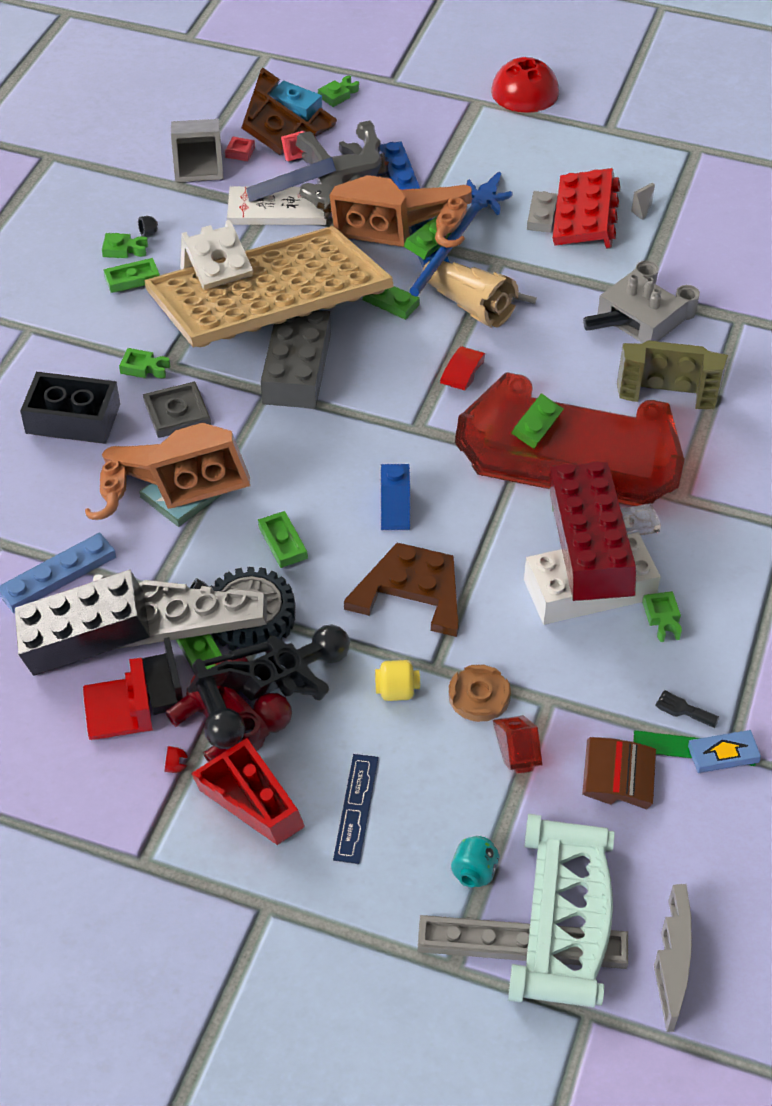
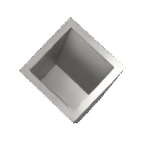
[171,119,223,182]

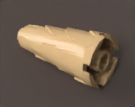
[423,261,519,328]

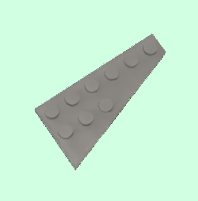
[93,575,267,649]

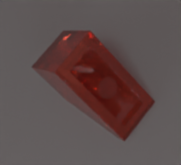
[493,715,542,773]

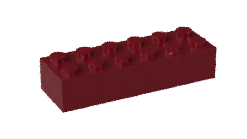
[550,461,636,601]

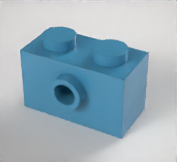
[269,80,322,122]

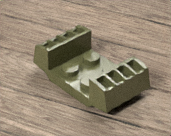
[617,340,728,409]

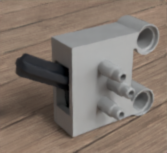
[583,260,700,343]

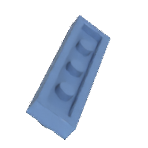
[0,532,116,613]

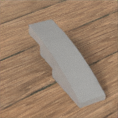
[654,884,692,1032]

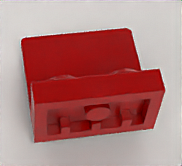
[83,657,153,740]

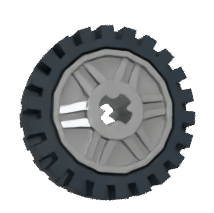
[210,567,295,651]

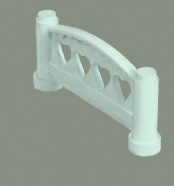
[508,814,614,1008]

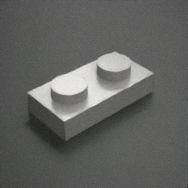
[527,191,558,233]

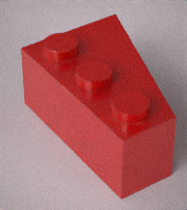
[191,738,305,845]

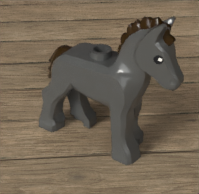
[296,120,389,219]

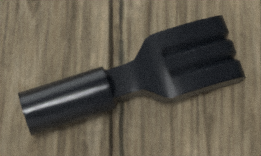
[655,690,719,728]

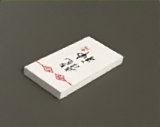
[227,186,326,225]

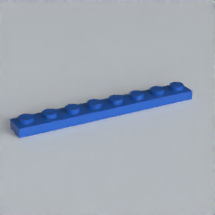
[379,141,450,268]

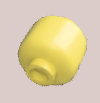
[375,660,420,701]

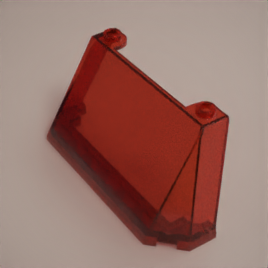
[454,372,685,508]

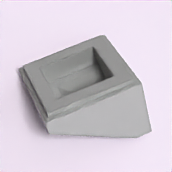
[631,183,655,219]

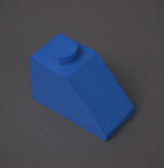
[381,464,410,530]

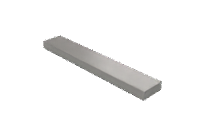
[417,915,628,969]

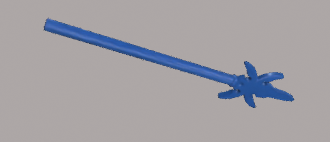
[410,172,513,296]

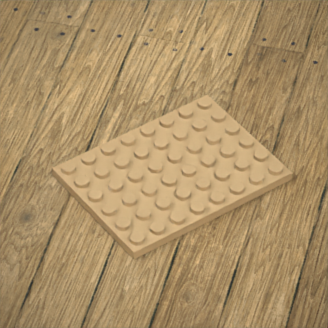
[144,226,394,347]

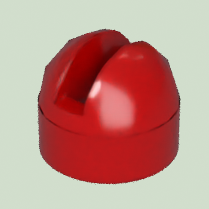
[164,746,188,773]

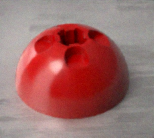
[491,57,559,113]

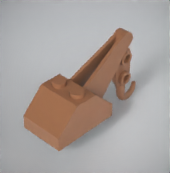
[330,175,472,248]
[85,423,251,520]

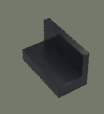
[142,637,183,715]

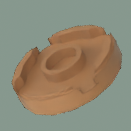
[448,665,511,722]

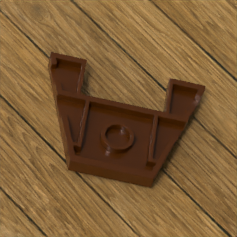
[241,68,337,155]
[344,542,458,637]

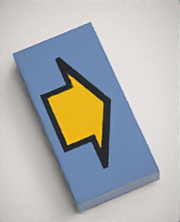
[688,730,761,773]

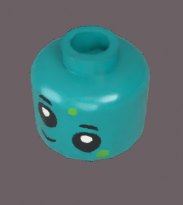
[451,836,500,888]

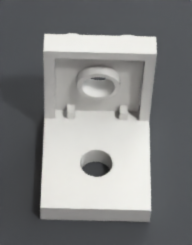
[180,220,253,290]

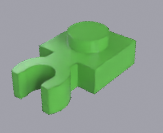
[318,75,359,107]
[102,233,148,258]
[119,348,171,378]
[642,591,682,642]

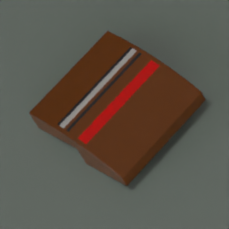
[582,737,656,809]

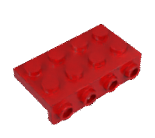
[552,168,620,249]

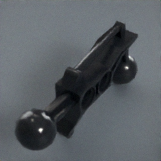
[187,624,350,749]

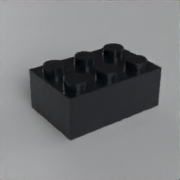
[20,371,120,444]

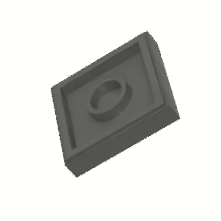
[143,381,211,438]

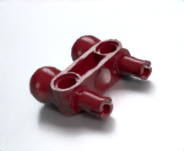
[165,657,292,762]

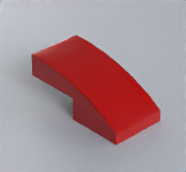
[440,346,485,391]

